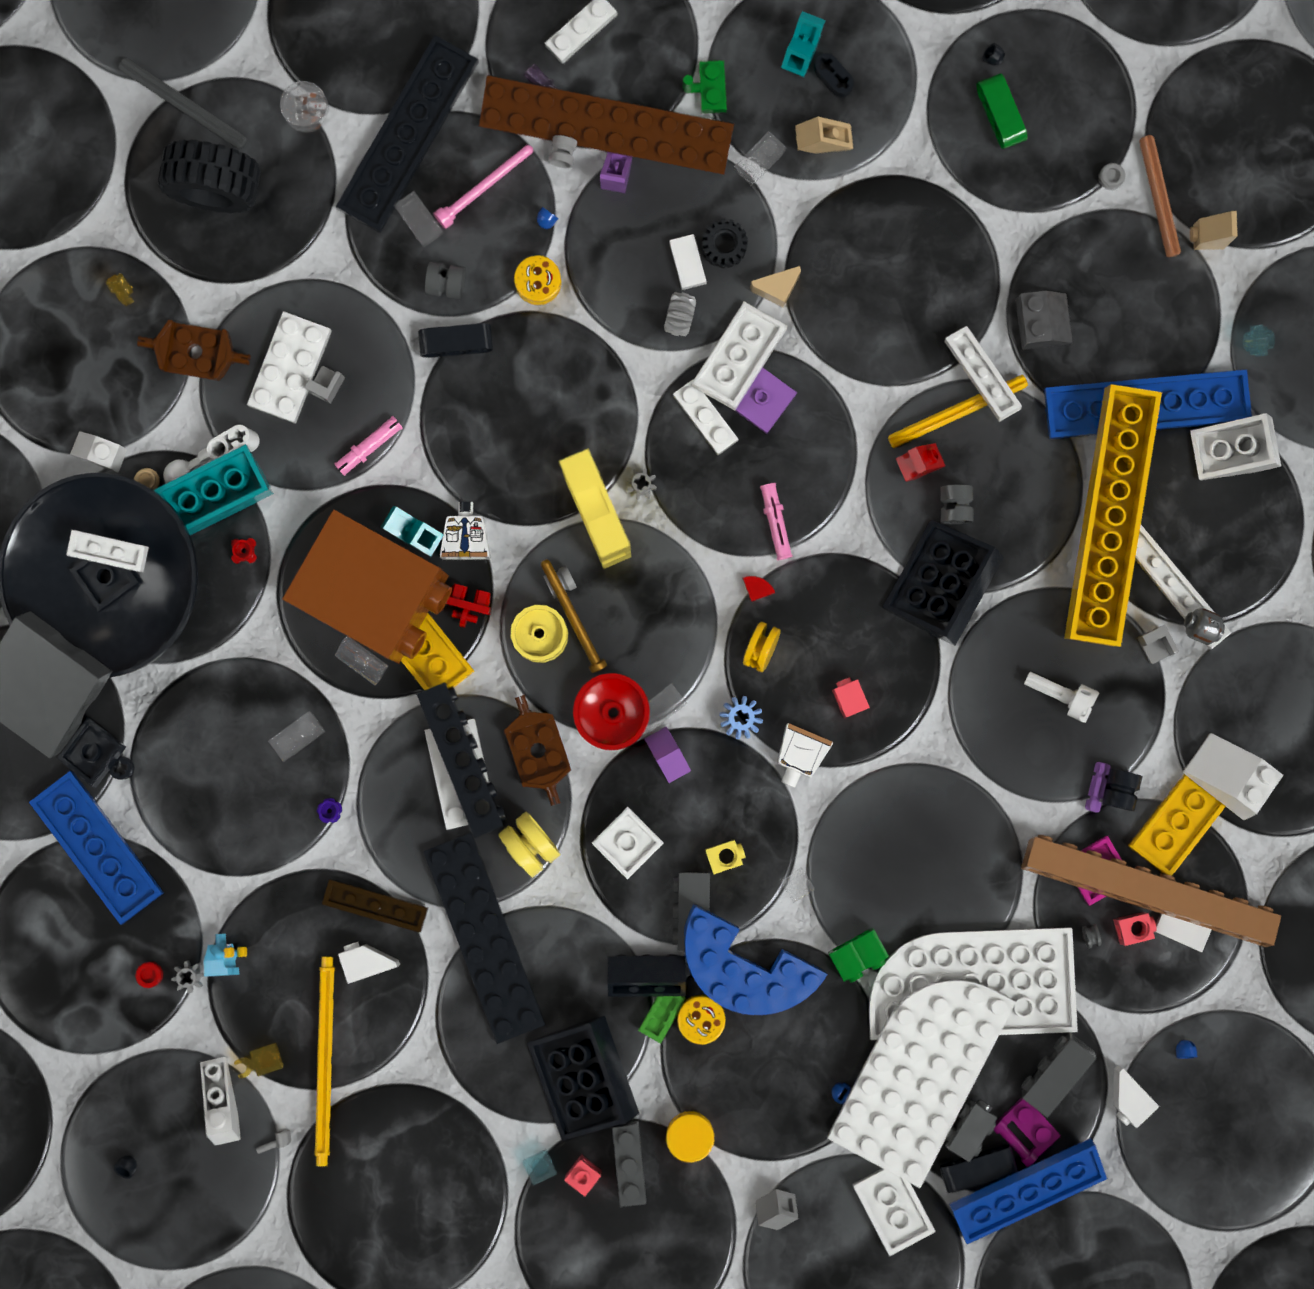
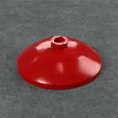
[573,673,650,750]

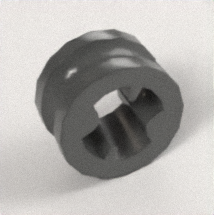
[1082,923,1102,949]

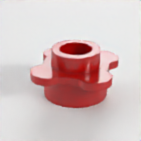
[231,538,257,564]

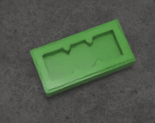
[638,996,686,1044]

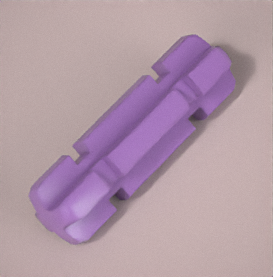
[1085,762,1110,812]

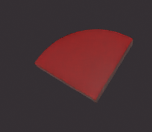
[742,576,775,602]

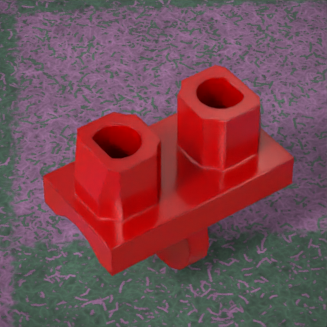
[446,583,492,628]

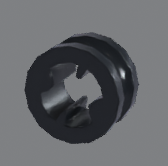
[109,757,135,780]

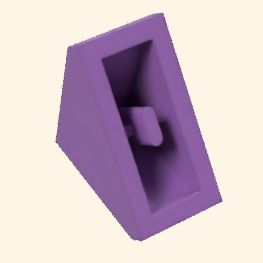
[600,152,632,193]
[645,726,691,783]

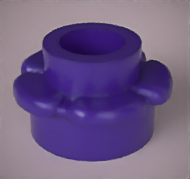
[317,798,342,823]

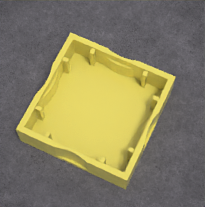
[559,449,631,569]

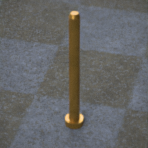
[541,559,607,673]

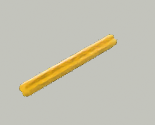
[888,375,1028,448]

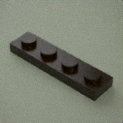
[322,879,429,933]

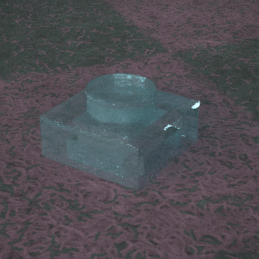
[522,1149,557,1186]

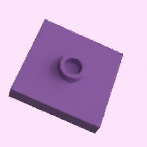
[734,367,797,434]

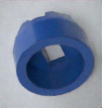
[537,207,559,229]
[1176,1040,1197,1059]
[831,1082,851,1104]

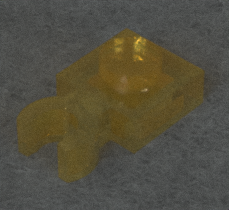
[234,1042,284,1078]

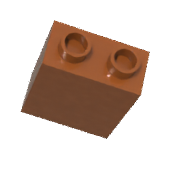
[283,510,452,664]

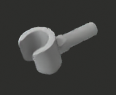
[256,1130,291,1154]

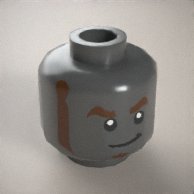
[1184,608,1225,645]

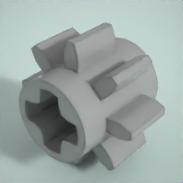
[626,468,657,500]
[171,960,204,994]

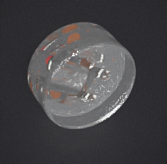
[280,81,329,132]

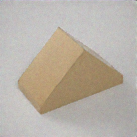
[750,266,801,308]

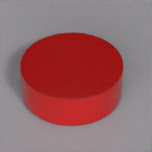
[135,962,163,988]

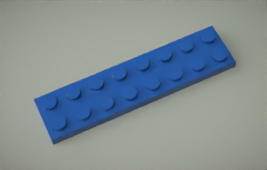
[1044,370,1252,439]

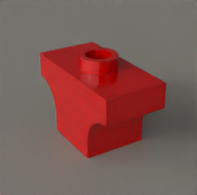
[896,443,945,482]

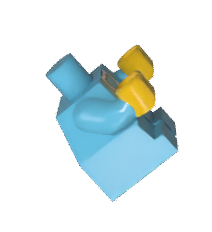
[204,934,247,977]

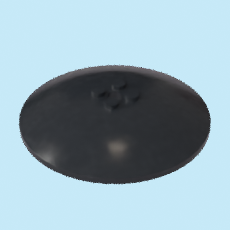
[0,473,198,678]

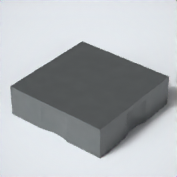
[0,611,113,758]

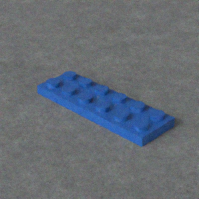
[29,771,164,925]
[949,1138,1107,1245]

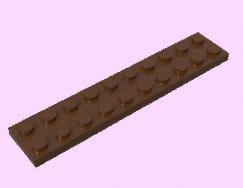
[479,75,734,174]

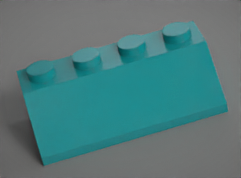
[154,444,274,535]

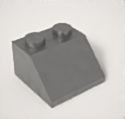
[1016,291,1073,350]

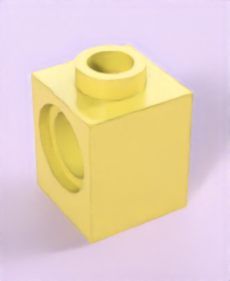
[705,840,746,874]

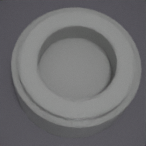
[1099,163,1125,190]

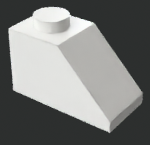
[70,431,127,473]
[338,942,400,984]
[1113,1065,1159,1128]

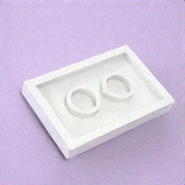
[852,1168,935,1256]

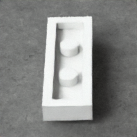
[545,0,617,64]
[673,379,738,455]
[67,530,149,572]

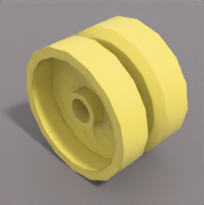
[511,605,568,663]
[498,811,561,878]

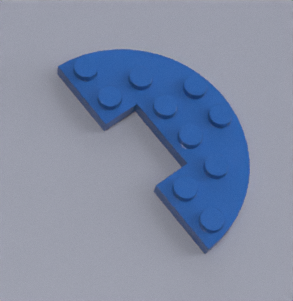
[684,904,828,1015]

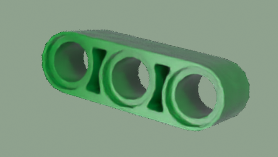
[976,73,1028,149]

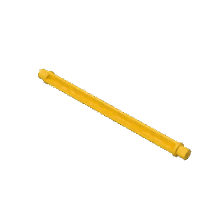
[314,956,335,1166]

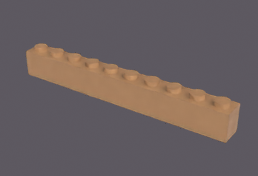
[1021,835,1281,947]

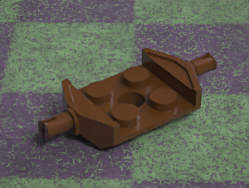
[137,320,251,381]
[504,695,571,806]

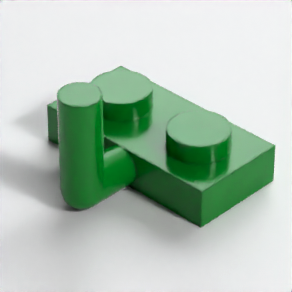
[683,60,727,114]

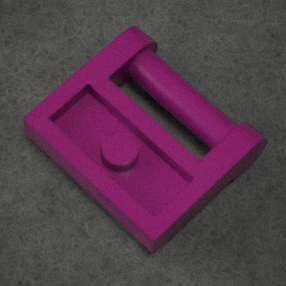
[993,1098,1061,1167]

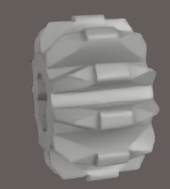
[664,292,696,336]

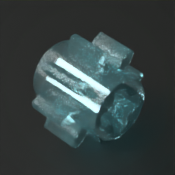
[1243,324,1275,357]

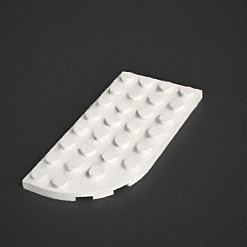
[869,927,1078,1040]
[827,980,1016,1188]

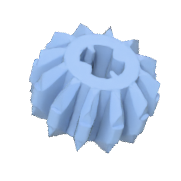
[720,696,763,740]

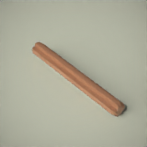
[1139,135,1181,257]

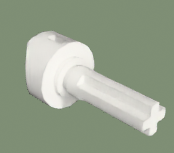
[1024,672,1099,723]

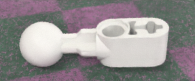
[163,425,259,484]

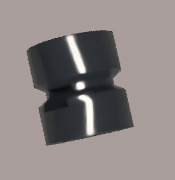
[1102,768,1143,811]

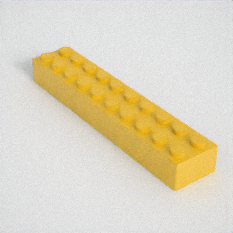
[1064,384,1162,647]

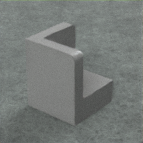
[304,366,345,404]
[1137,625,1179,664]
[756,1189,798,1230]

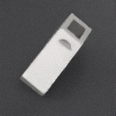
[200,1057,241,1145]

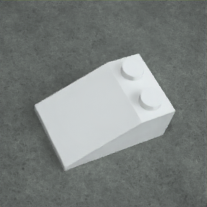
[1190,413,1281,480]
[1183,733,1283,820]

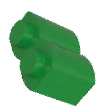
[828,927,889,983]

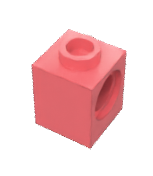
[832,677,870,718]
[1113,912,1157,946]
[564,1154,602,1197]

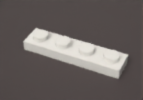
[945,326,1022,422]

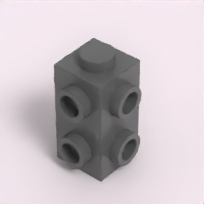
[943,1098,997,1162]

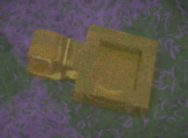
[105,274,134,306]

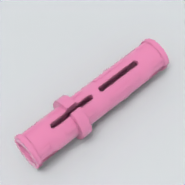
[334,416,403,476]
[760,483,793,561]

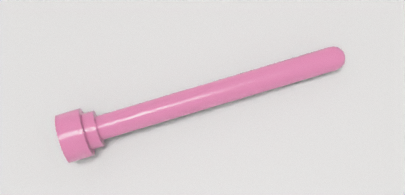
[433,145,533,229]

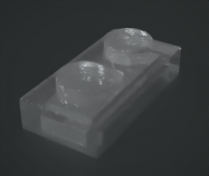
[734,131,787,186]
[268,711,326,762]

